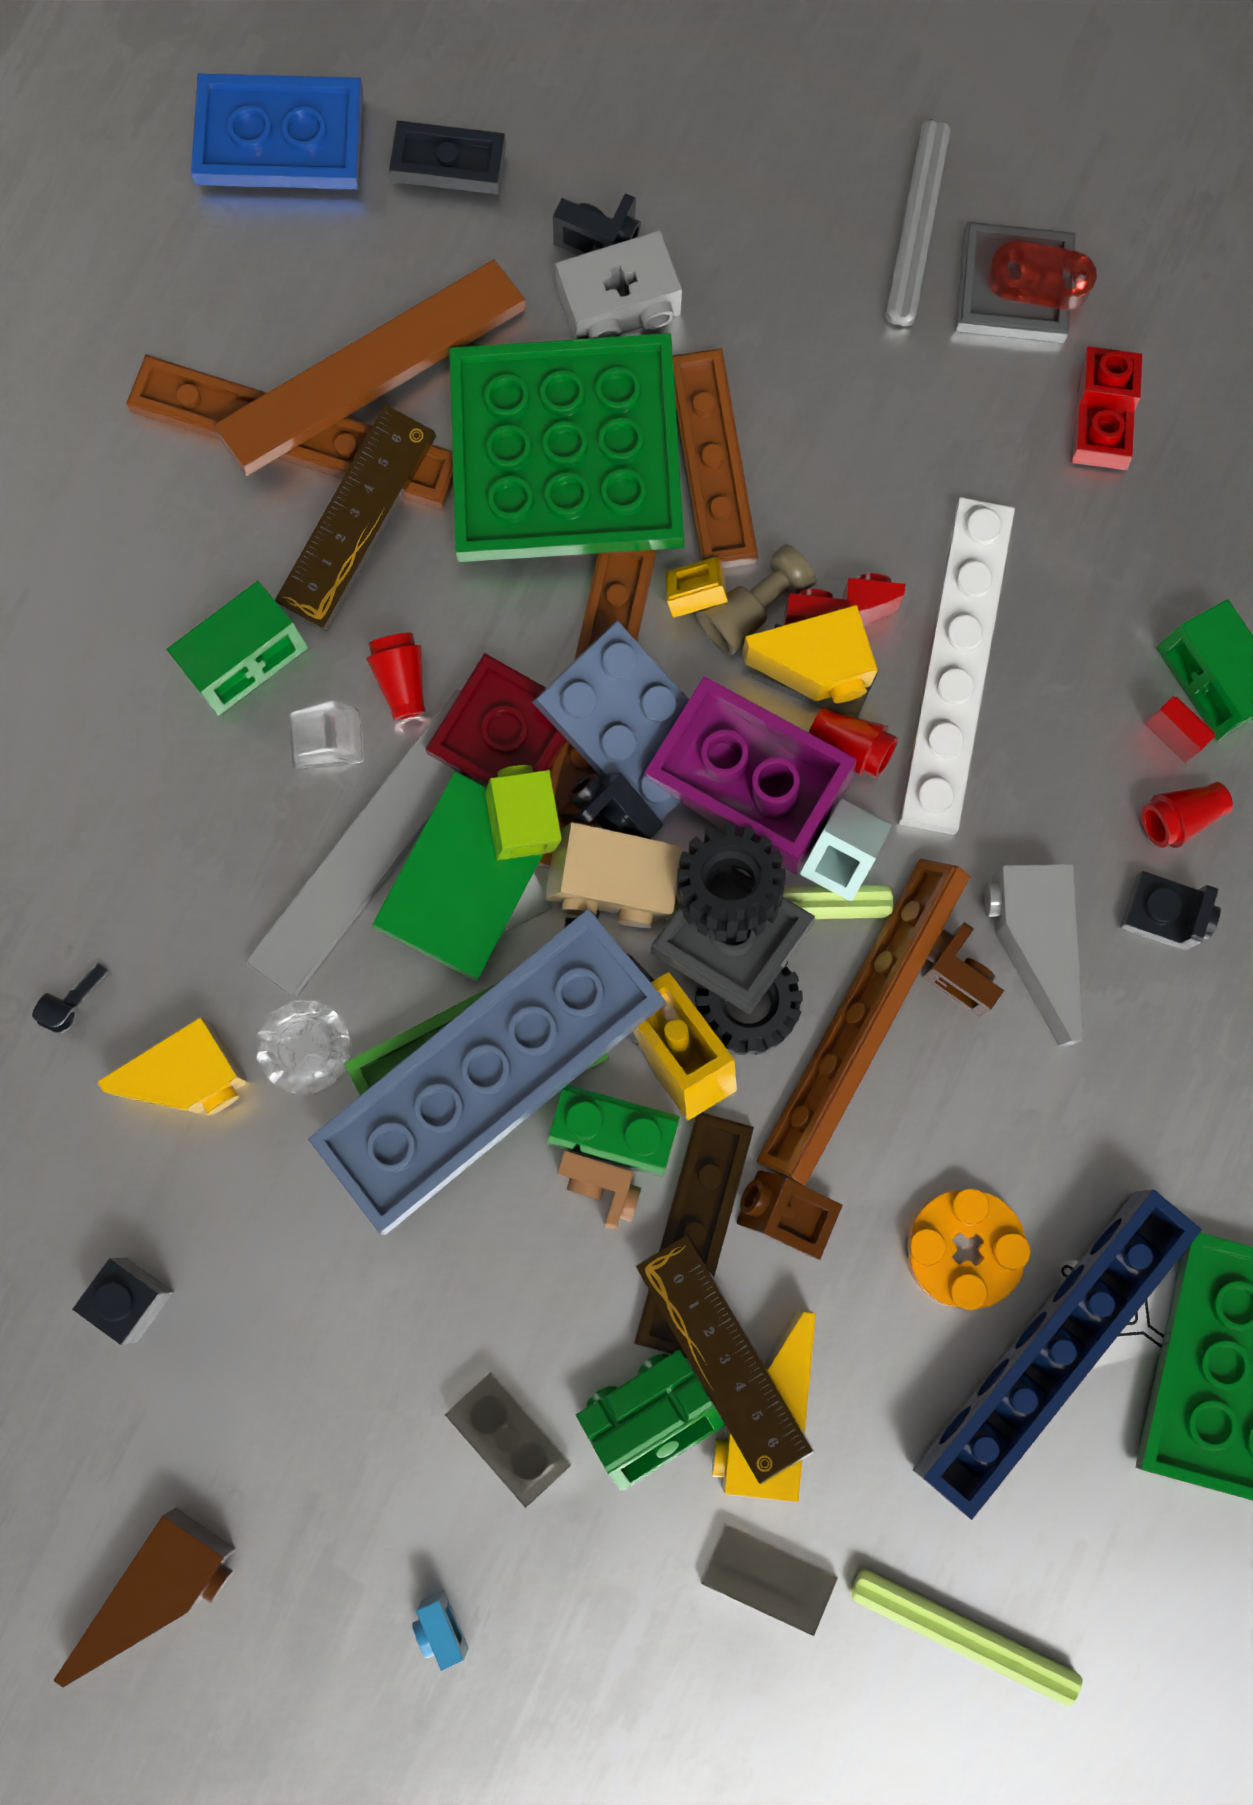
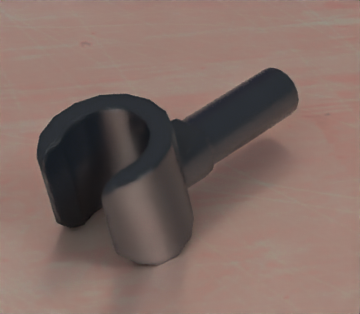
[32,963,109,1033]

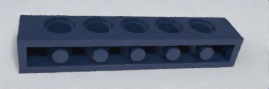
[912,1189,1202,1520]

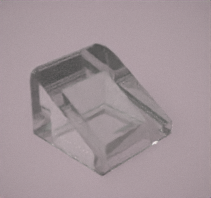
[289,701,363,770]

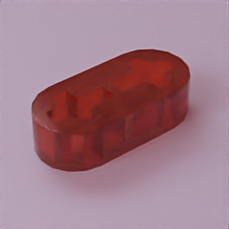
[987,241,1097,310]

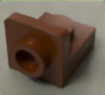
[923,922,1005,1017]
[736,1170,843,1260]

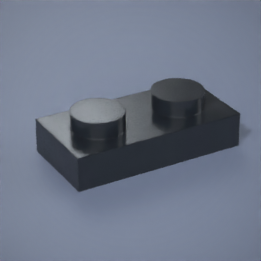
[389,120,506,195]

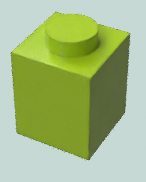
[485,765,562,861]

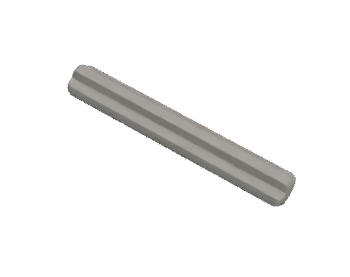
[885,119,951,327]

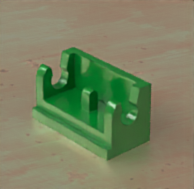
[166,580,308,716]
[1156,599,1253,741]

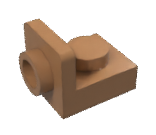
[558,1151,642,1230]

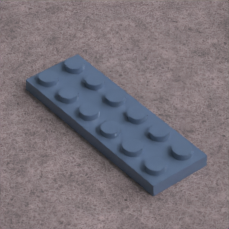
[308,909,666,1235]

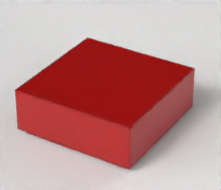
[1145,696,1216,763]

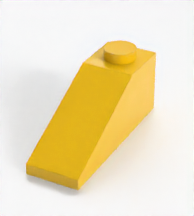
[712,1310,816,1502]

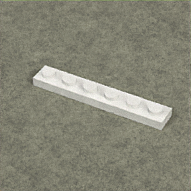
[899,497,1015,835]

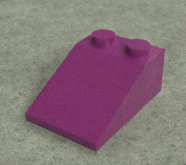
[644,676,857,875]

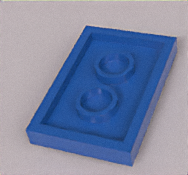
[191,73,363,190]

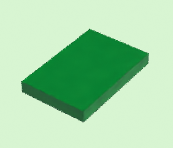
[372,771,543,982]

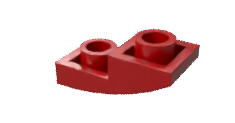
[1072,346,1142,470]
[783,573,906,626]

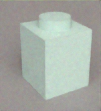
[800,798,893,902]

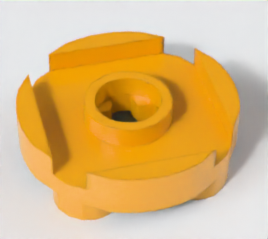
[907,1189,1030,1310]

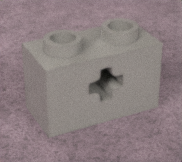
[555,230,682,339]

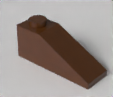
[53,1508,235,1688]

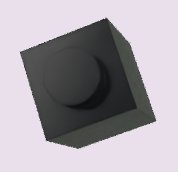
[72,1258,174,1345]

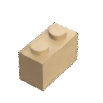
[545,822,683,928]

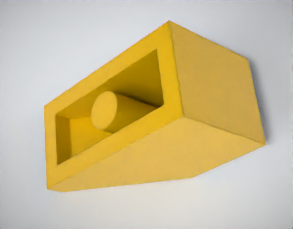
[742,605,878,703]
[633,972,737,1121]
[97,1017,248,1116]

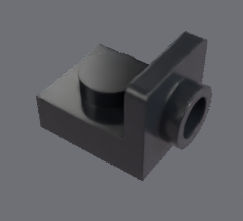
[553,193,641,255]
[559,773,664,839]
[1120,871,1221,951]

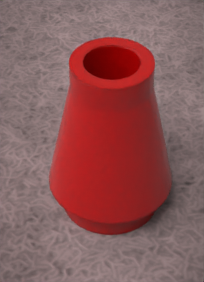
[366,632,426,721]
[809,707,898,778]
[1141,782,1233,848]

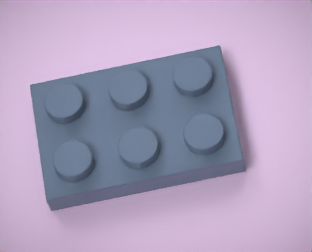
[532,621,689,821]

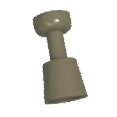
[696,544,817,656]

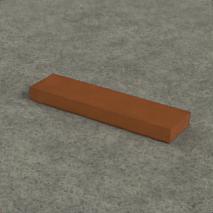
[673,348,758,568]

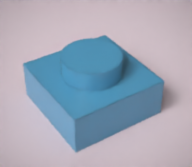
[412,1590,468,1671]

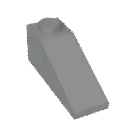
[984,864,1084,1046]

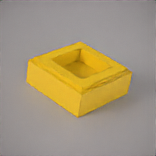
[665,557,728,618]

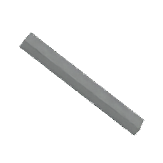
[245,689,465,998]

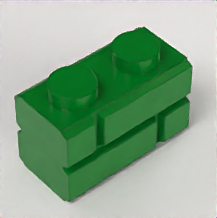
[547,1085,680,1177]
[575,1349,726,1492]

